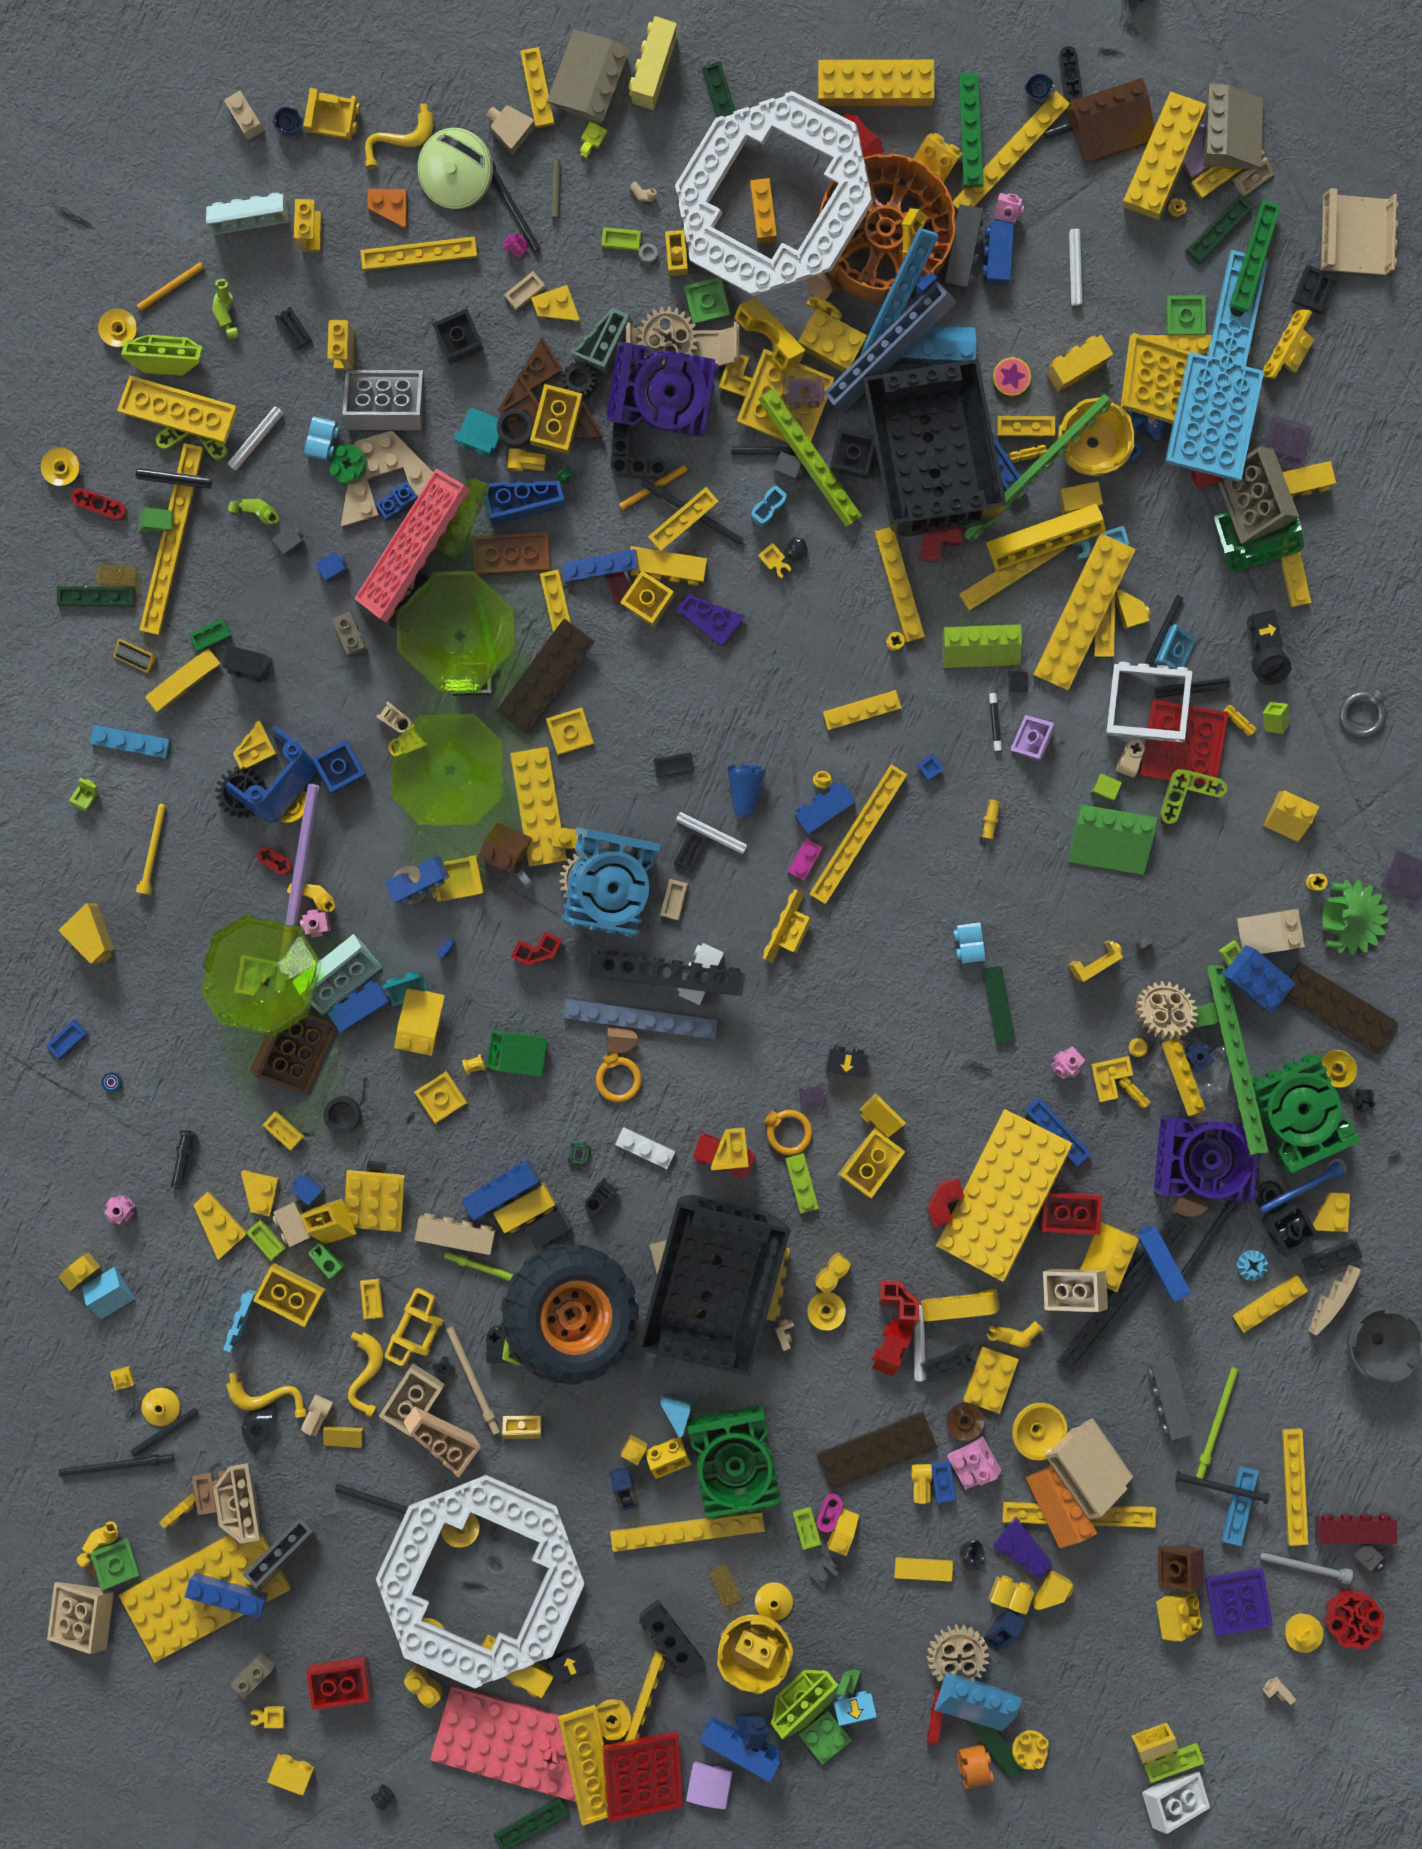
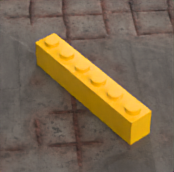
[986,503,1106,571]

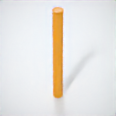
[137,262,205,311]
[619,465,688,511]

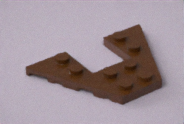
[498,337,604,443]

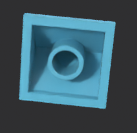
[1154,624,1196,670]
[82,1266,135,1319]
[661,1394,690,1438]

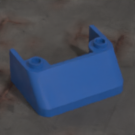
[226,726,317,823]

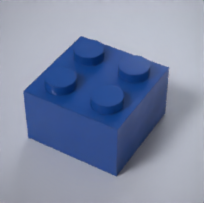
[312,740,368,793]

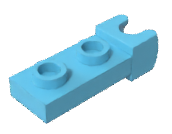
[1072,526,1129,560]

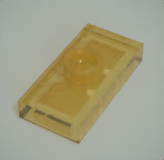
[96,564,137,587]
[709,1563,741,1607]

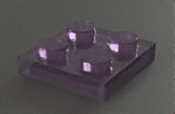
[1381,851,1422,902]

